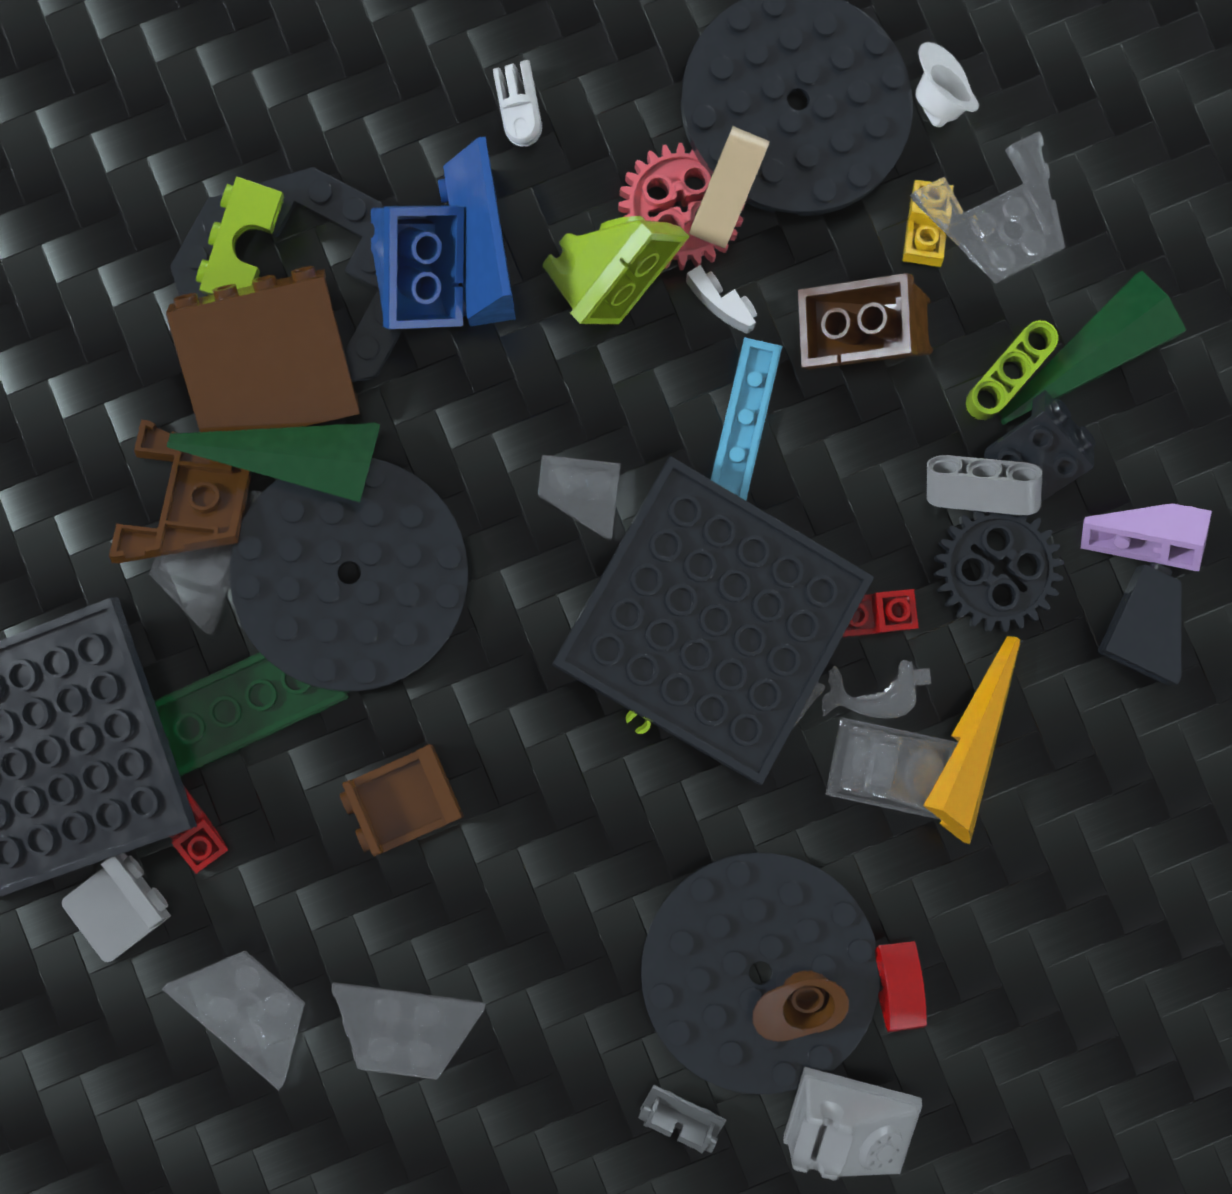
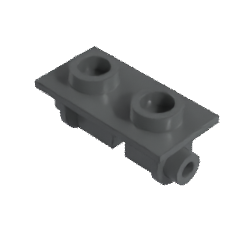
[638,1085,726,1153]

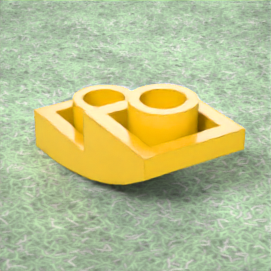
[903,180,953,267]

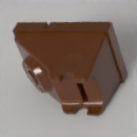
[798,273,933,370]

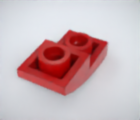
[842,589,919,637]
[170,785,228,874]
[875,941,927,1032]

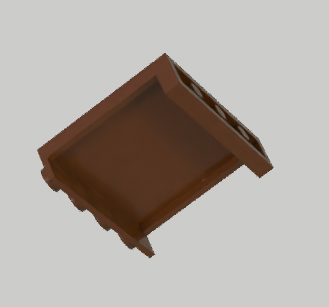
[166,266,360,432]

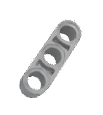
[927,455,1042,515]

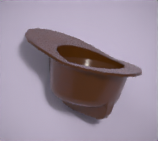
[753,971,849,1042]

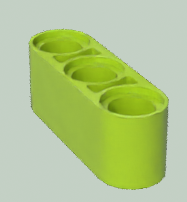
[966,320,1058,420]

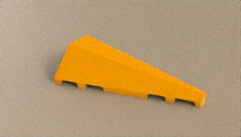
[923,636,1020,844]

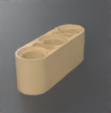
[689,126,770,249]

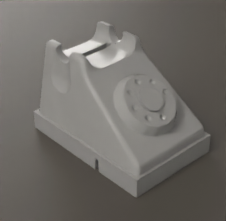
[783,1067,922,1180]

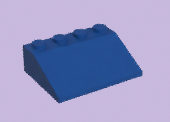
[438,137,516,327]

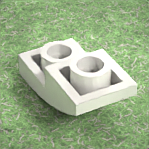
[686,265,757,334]

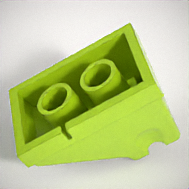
[543,216,690,324]

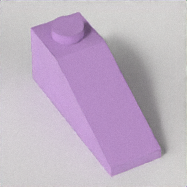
[1081,503,1212,572]

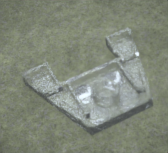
[910,131,1065,283]

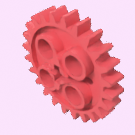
[618,143,745,270]

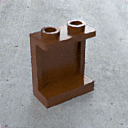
[340,744,464,856]

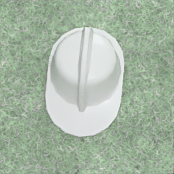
[915,42,979,127]

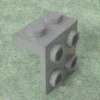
[62,853,171,962]

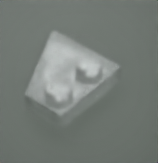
[538,455,620,540]

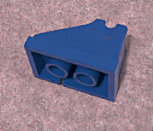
[371,205,464,329]

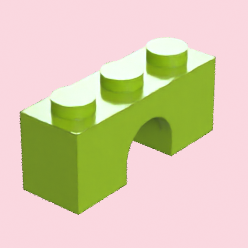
[196,176,284,295]

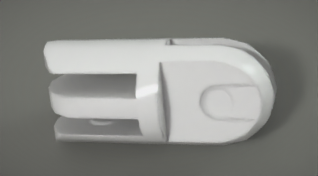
[493,60,542,146]

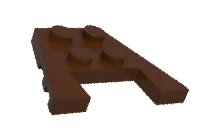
[109,419,252,564]

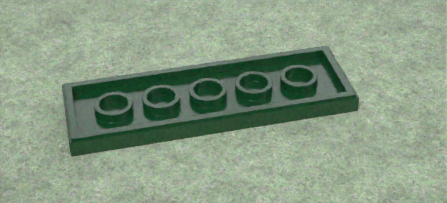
[154,652,350,776]

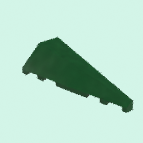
[998,271,1186,426]
[166,422,381,502]

